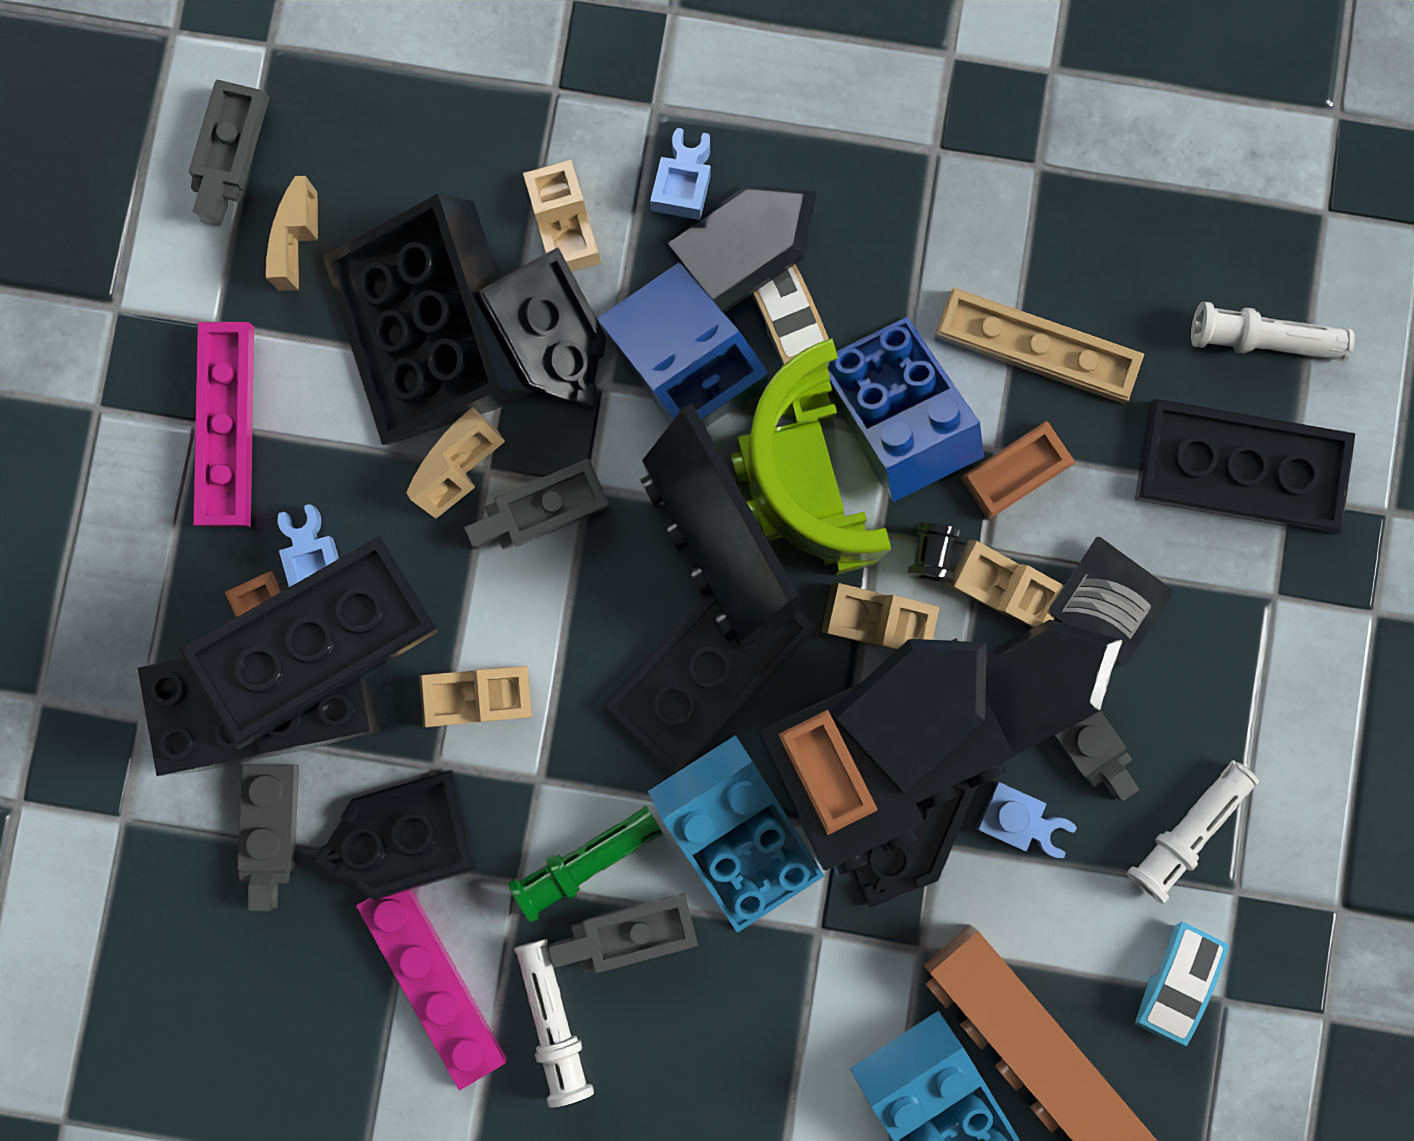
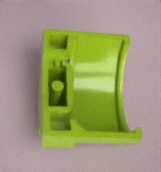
[730,338,891,575]

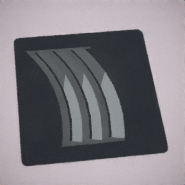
[1049,536,1173,665]

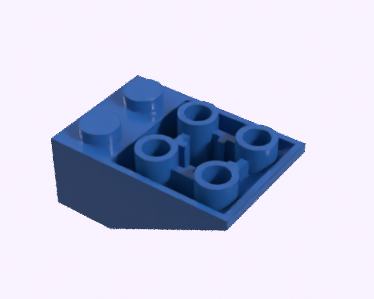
[597,262,769,428]
[828,317,984,502]

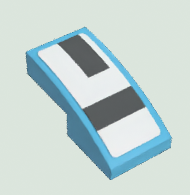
[1135,921,1229,1048]

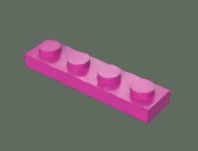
[193,322,254,528]
[356,890,508,1091]

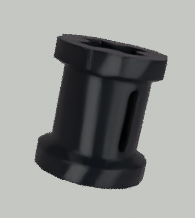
[907,522,961,582]

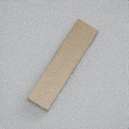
[934,287,1144,404]

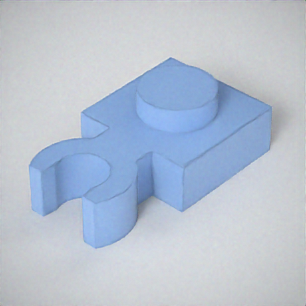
[650,128,711,220]
[278,504,339,587]
[975,781,1077,858]

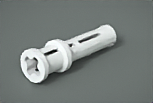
[1191,301,1355,361]
[1126,760,1259,904]
[514,939,594,1108]

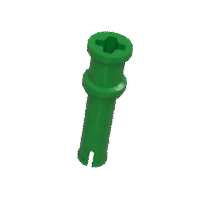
[508,805,663,923]

